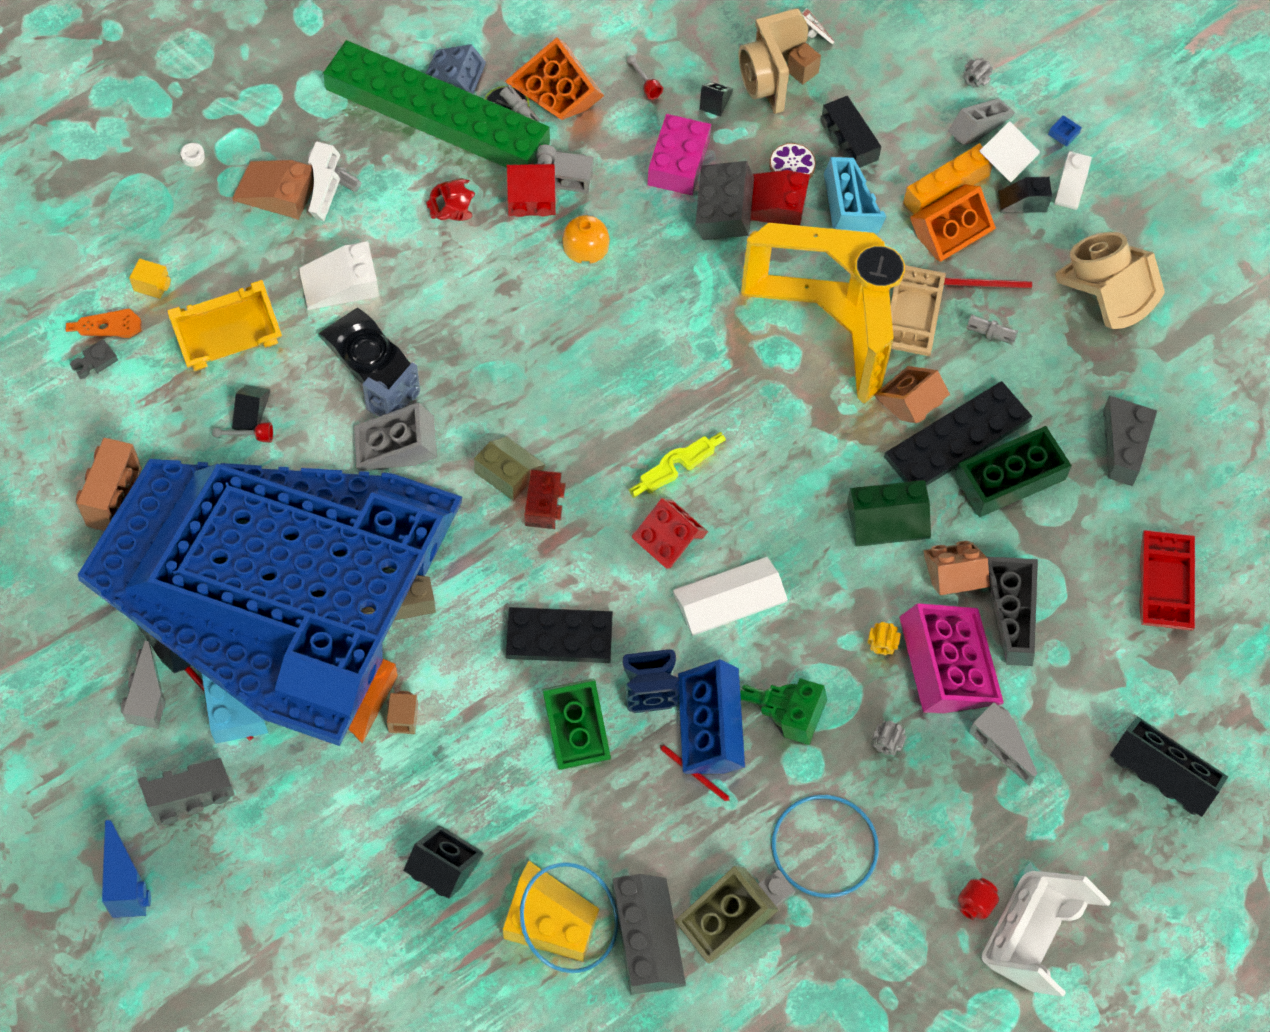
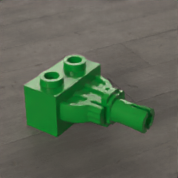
[740,678,827,745]

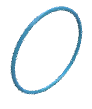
[772,795,879,898]
[520,862,618,973]

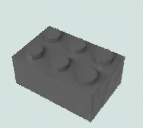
[695,161,754,240]

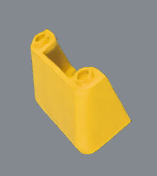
[167,280,282,371]

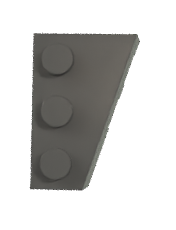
[138,758,235,826]

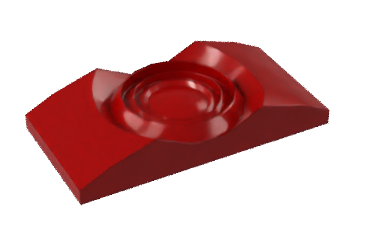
[1139,530,1195,631]

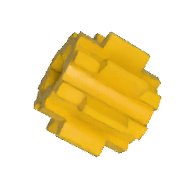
[868,622,901,655]

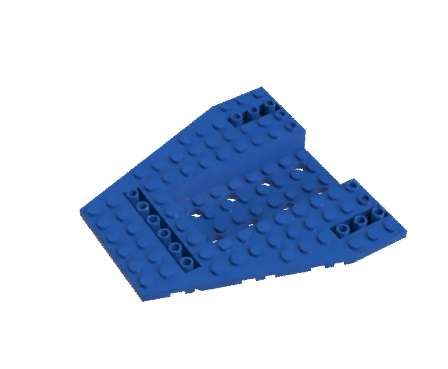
[77,459,462,746]

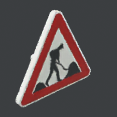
[802,8,835,44]

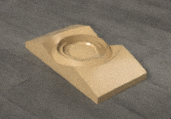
[890,265,946,356]

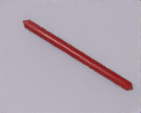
[660,745,730,801]

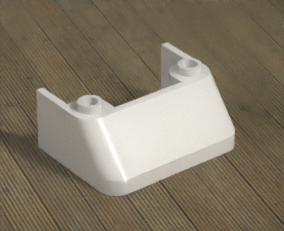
[982,871,1111,997]

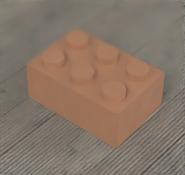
[76,438,142,531]

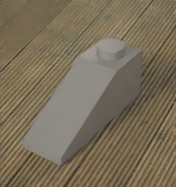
[948,98,1015,145]
[969,702,1038,786]

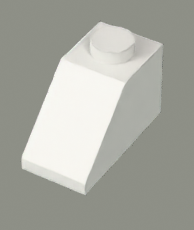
[1054,151,1092,210]

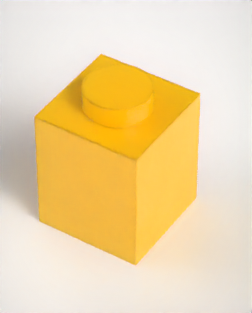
[129,258,171,299]

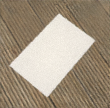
[980,121,1040,182]

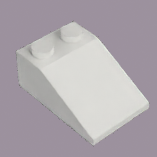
[299,241,379,310]

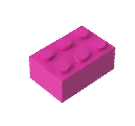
[647,114,711,196]

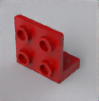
[632,498,709,569]

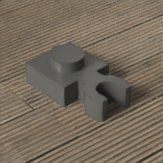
[70,339,118,379]

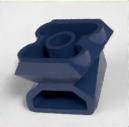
[623,649,680,713]

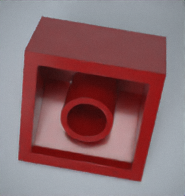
[507,164,556,217]

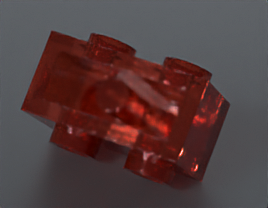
[524,470,566,529]

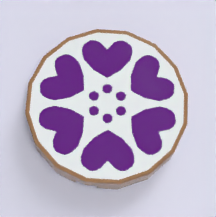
[769,143,816,180]

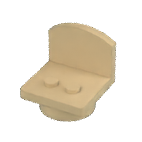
[738,8,808,114]
[1055,232,1165,329]

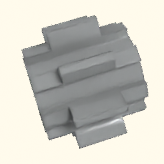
[963,58,993,88]
[872,721,906,756]

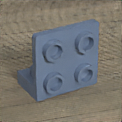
[426,44,486,94]
[362,362,420,417]

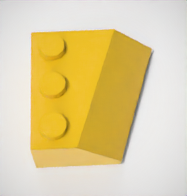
[503,861,599,962]

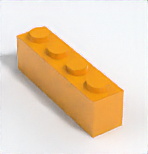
[903,143,993,215]

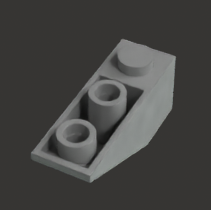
[121,641,165,729]

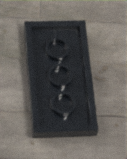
[506,607,613,663]

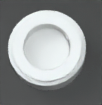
[180,143,205,167]

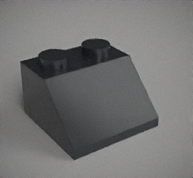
[403,825,484,899]

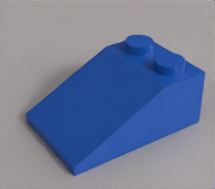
[102,820,151,918]

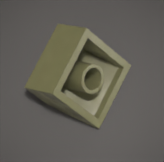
[474,437,545,501]

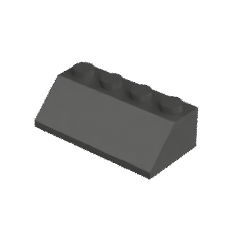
[612,874,686,995]

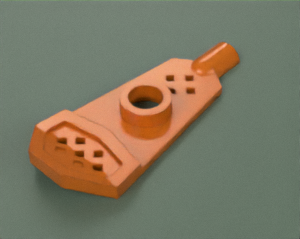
[66,308,141,338]

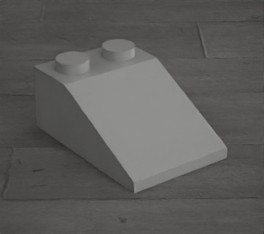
[354,402,437,471]

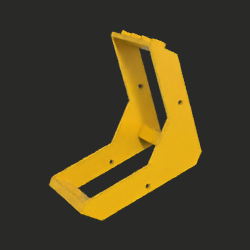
[741,223,894,404]

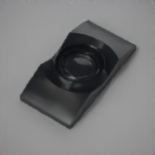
[318,307,411,390]

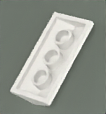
[673,557,788,636]

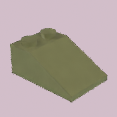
[675,866,779,964]

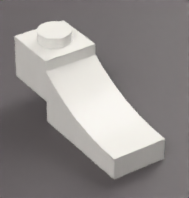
[308,141,341,221]

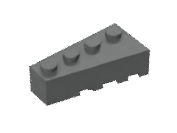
[986,556,1038,666]

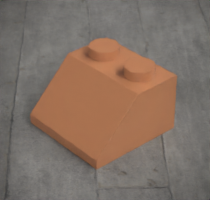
[874,366,950,423]

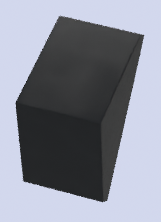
[699,81,734,117]
[232,385,270,430]

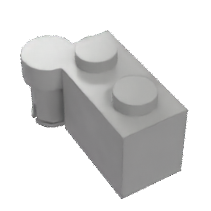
[536,145,593,194]

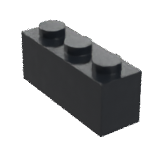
[820,95,882,168]

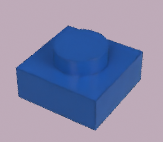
[1048,115,1082,147]

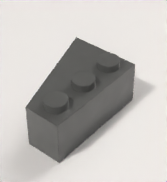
[1103,395,1157,486]

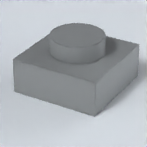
[758,870,795,907]

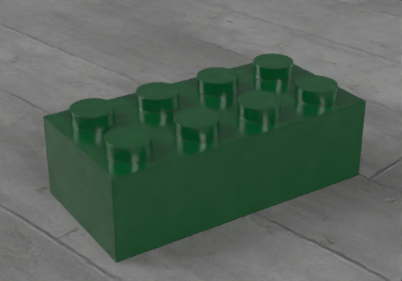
[954,426,1072,518]

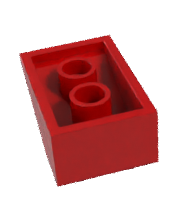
[750,170,810,226]

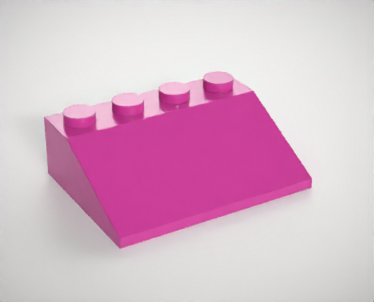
[899,603,1004,713]

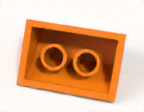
[910,184,996,262]

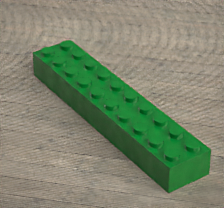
[323,40,550,168]

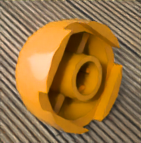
[562,215,610,263]

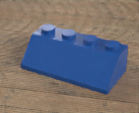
[678,659,745,774]

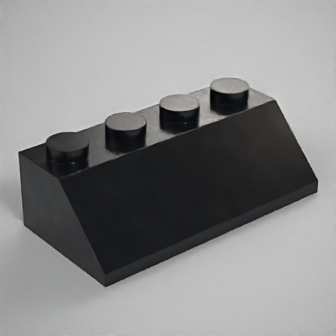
[1110,716,1228,817]

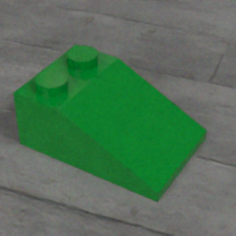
[542,678,611,770]

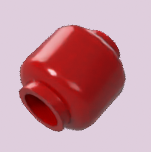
[958,878,999,920]

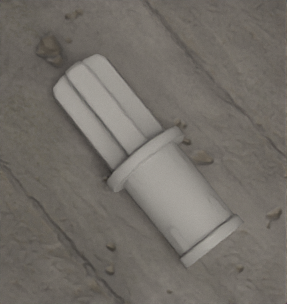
[334,166,361,192]

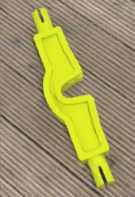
[629,432,726,498]

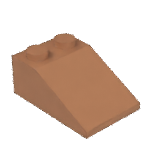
[232,160,314,220]

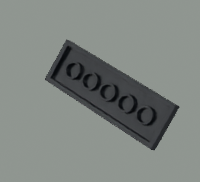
[884,381,1033,486]

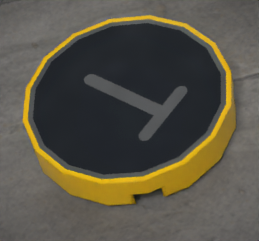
[854,245,905,292]

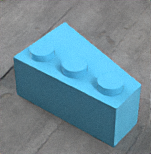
[824,157,887,233]

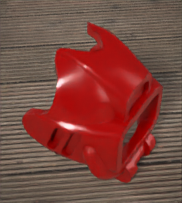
[426,178,475,221]

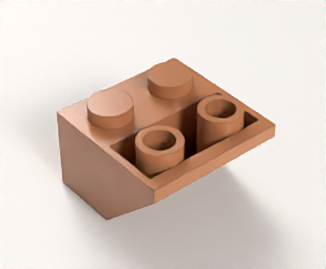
[924,541,990,595]

